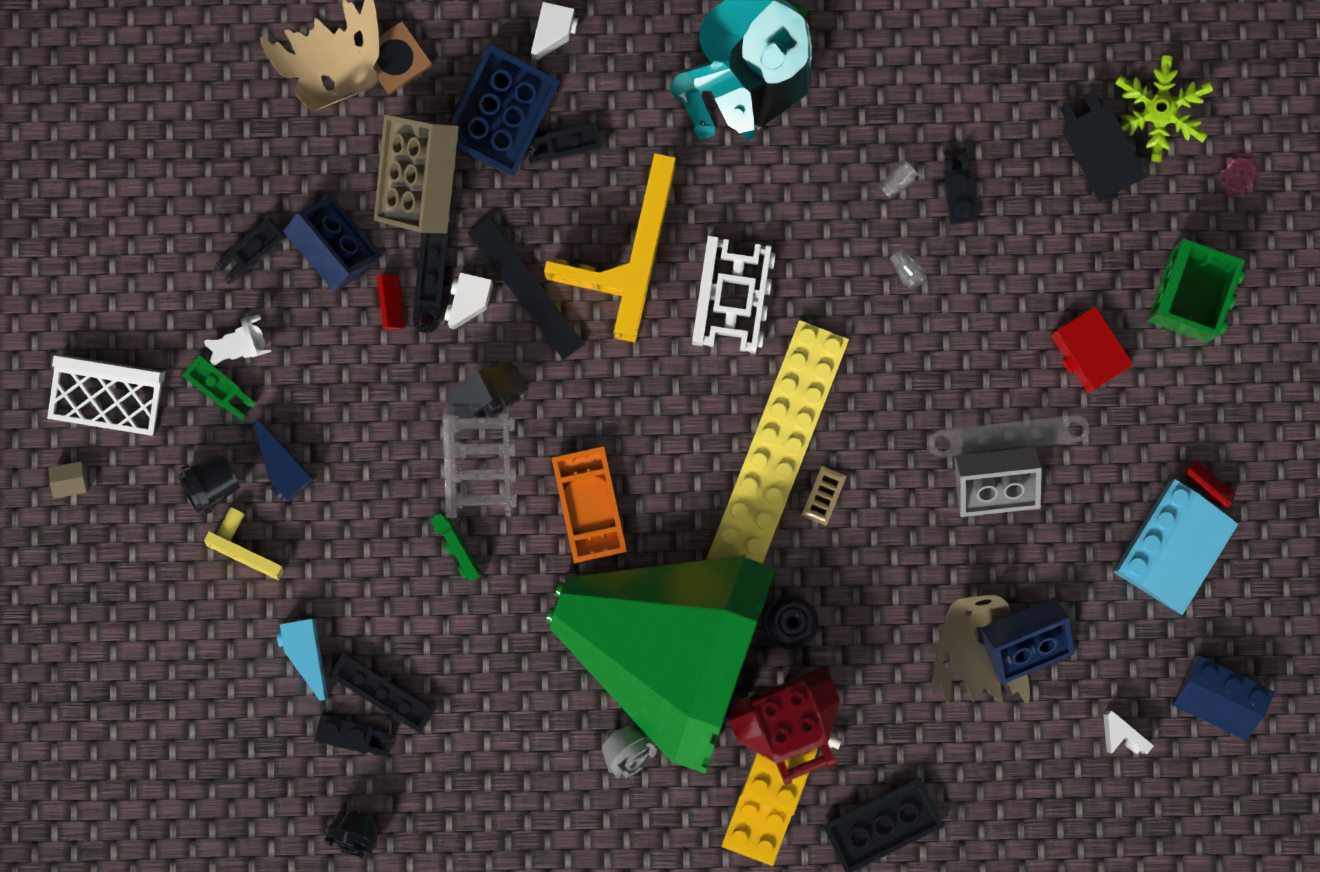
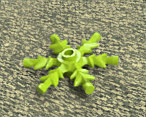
[1115,56,1213,162]

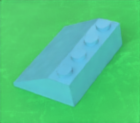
[1113,479,1238,615]

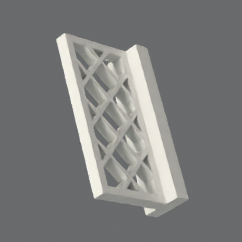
[47,354,166,436]

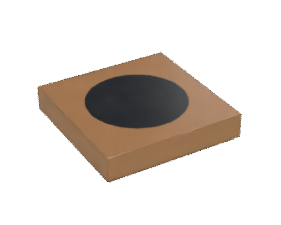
[359,21,433,95]

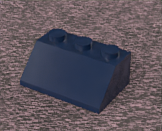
[284,196,382,292]
[981,597,1075,685]
[1172,656,1275,741]

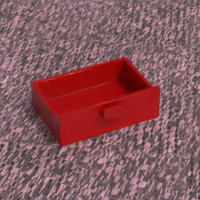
[1050,306,1133,393]

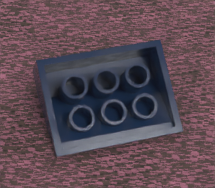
[447,44,560,177]

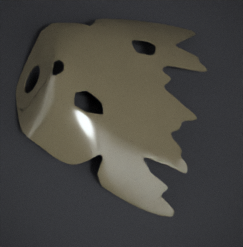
[932,595,1030,704]

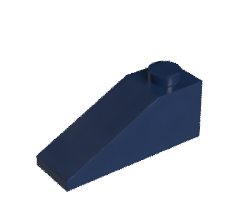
[253,419,314,502]

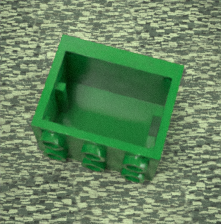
[1147,238,1246,343]

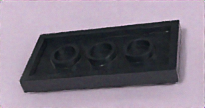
[822,777,944,872]

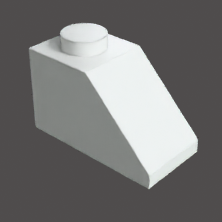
[531,2,578,60]

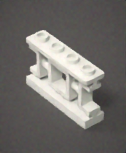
[692,236,776,353]

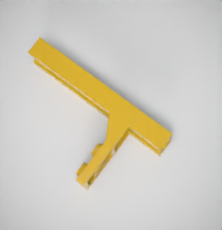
[544,153,676,343]

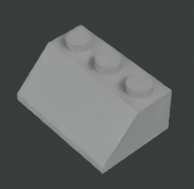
[955,447,1041,517]

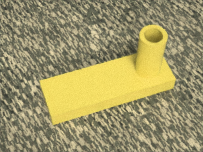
[204,507,284,581]

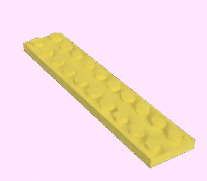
[707,320,849,563]

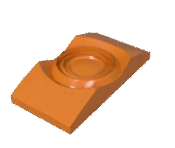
[552,446,627,563]

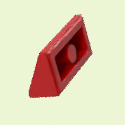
[377,274,406,331]
[1182,460,1235,508]

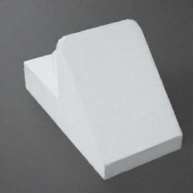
[1103,710,1154,754]

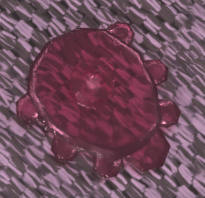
[1221,158,1260,197]

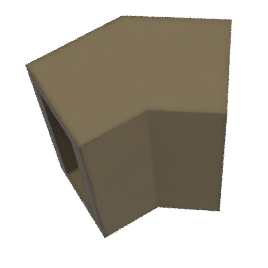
[48,462,89,499]

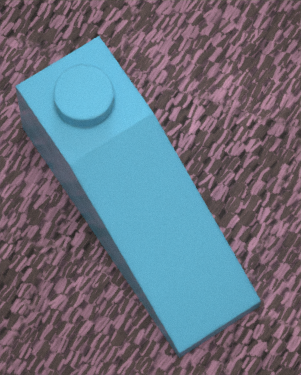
[277,619,328,700]

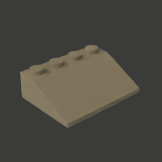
[374,114,459,234]

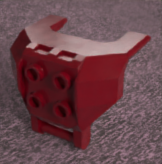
[726,667,840,785]

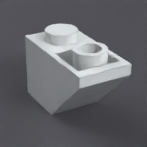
[445,273,493,329]

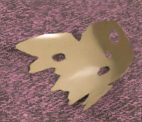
[260,0,379,111]

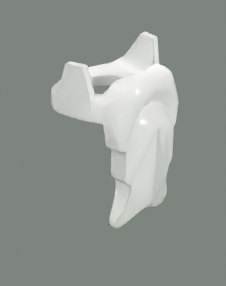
[204,314,271,366]

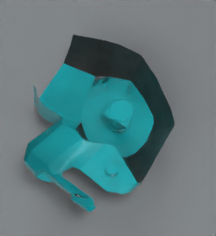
[669,0,812,141]

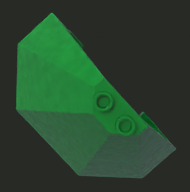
[546,554,776,773]

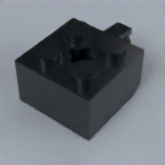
[446,362,529,424]

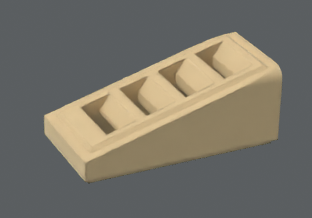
[801,466,847,526]

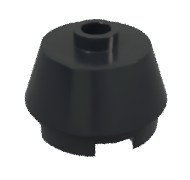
[324,810,377,858]

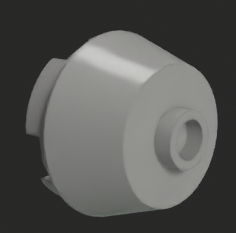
[602,725,657,779]

